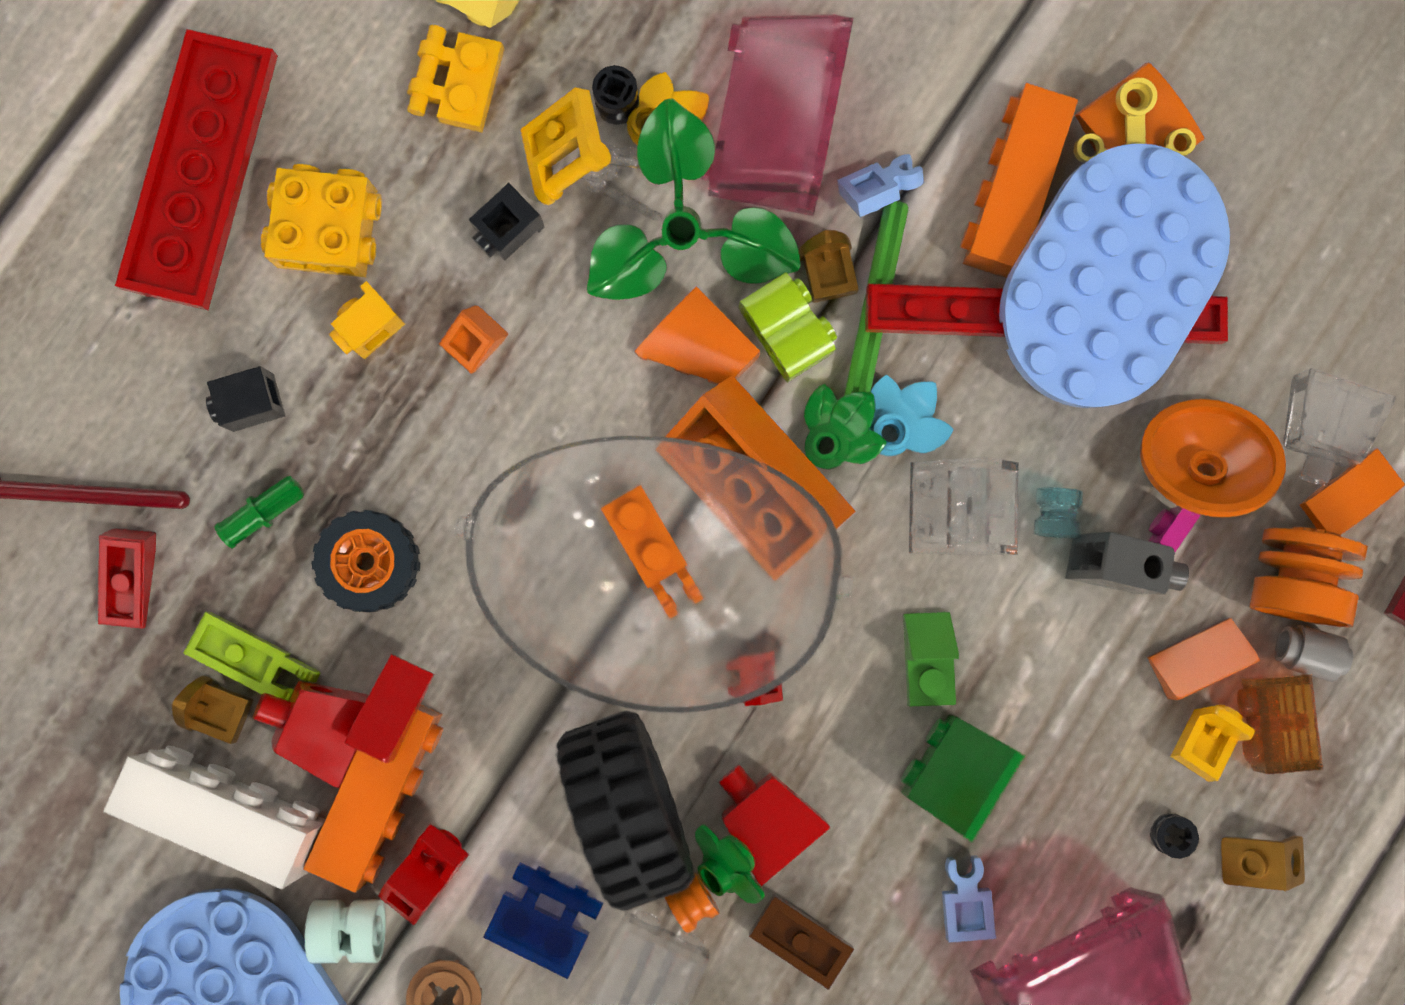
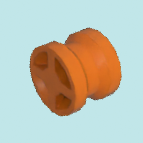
[665,872,720,934]

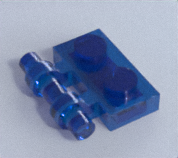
[483,862,604,979]

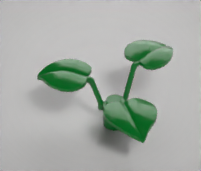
[587,99,801,300]

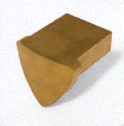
[798,230,859,303]
[172,675,254,744]

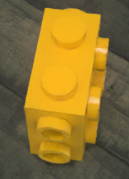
[261,164,382,278]

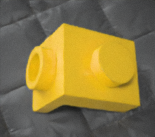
[1171,704,1255,782]

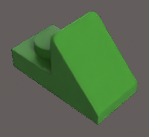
[903,612,959,707]

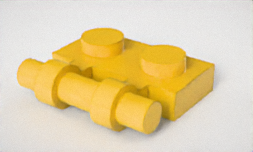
[407,25,504,133]

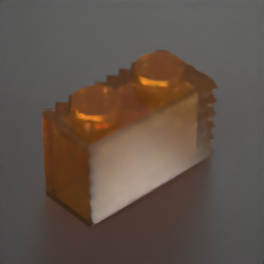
[1237,673,1323,774]

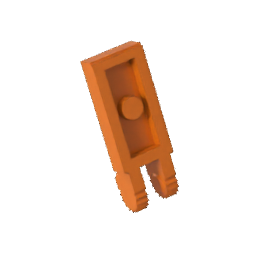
[600,485,703,619]

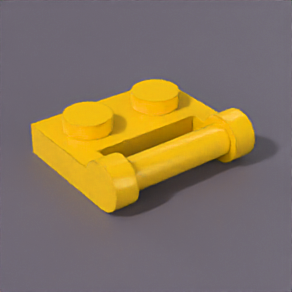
[520,87,611,205]

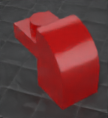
[378,823,470,925]

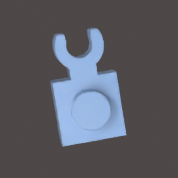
[837,154,924,217]
[942,855,996,943]

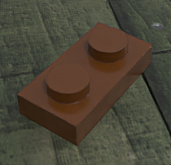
[749,894,854,990]

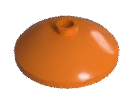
[1140,399,1286,517]

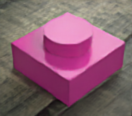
[1148,506,1201,552]

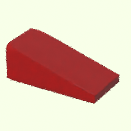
[98,528,156,629]
[344,654,435,763]

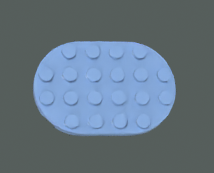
[999,144,1230,408]
[120,888,347,1005]

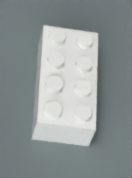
[103,746,326,889]

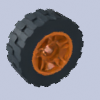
[311,510,421,612]

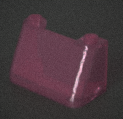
[701,14,853,216]
[970,887,1192,1005]

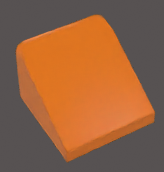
[439,306,508,374]

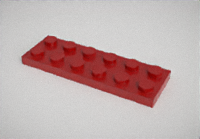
[115,29,278,311]

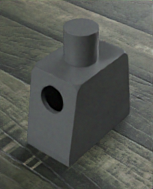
[1065,532,1189,595]

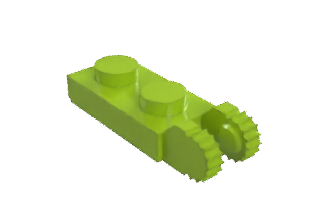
[183,612,321,701]

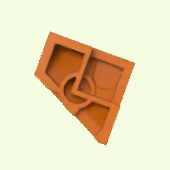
[635,286,760,385]

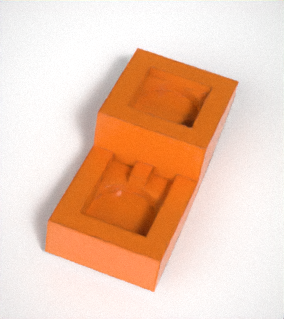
[1299,448,1405,535]

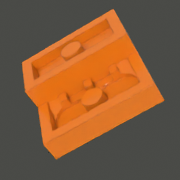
[1075,63,1205,152]

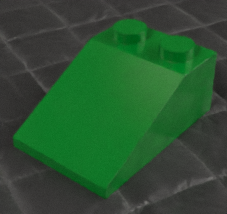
[900,714,1025,842]

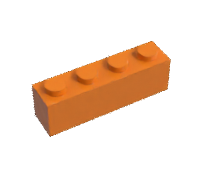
[960,83,1078,278]
[303,704,444,893]

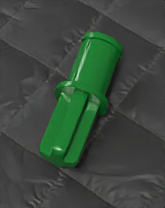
[214,476,304,549]

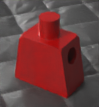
[253,681,368,789]
[718,764,831,887]

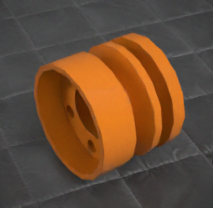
[1249,527,1368,627]

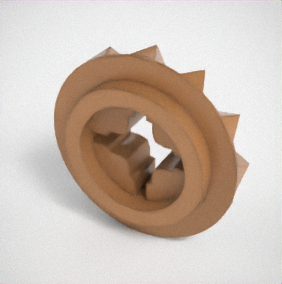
[406,959,482,1005]

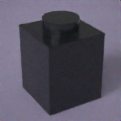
[206,366,286,432]

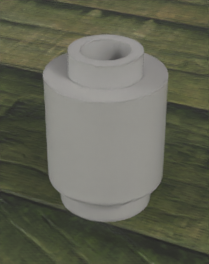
[1275,625,1353,682]

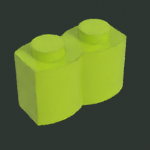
[738,272,837,383]

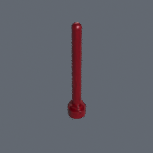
[0,478,190,509]

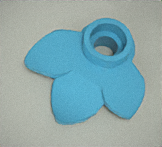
[869,375,953,456]

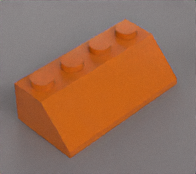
[656,375,856,582]

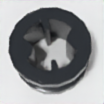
[1150,813,1199,859]

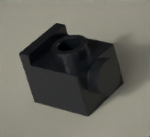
[468,182,545,261]

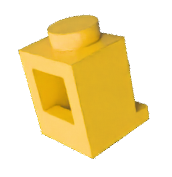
[329,281,405,359]

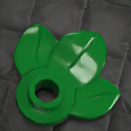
[804,384,887,470]
[695,824,765,904]

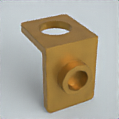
[1221,836,1305,891]

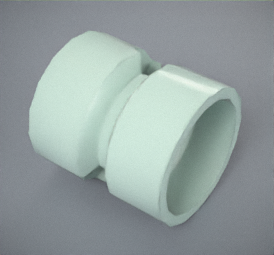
[305,899,386,964]

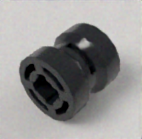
[592,65,639,125]

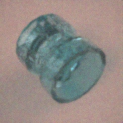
[1033,487,1084,538]

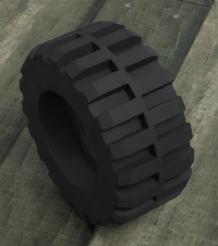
[556,711,694,911]

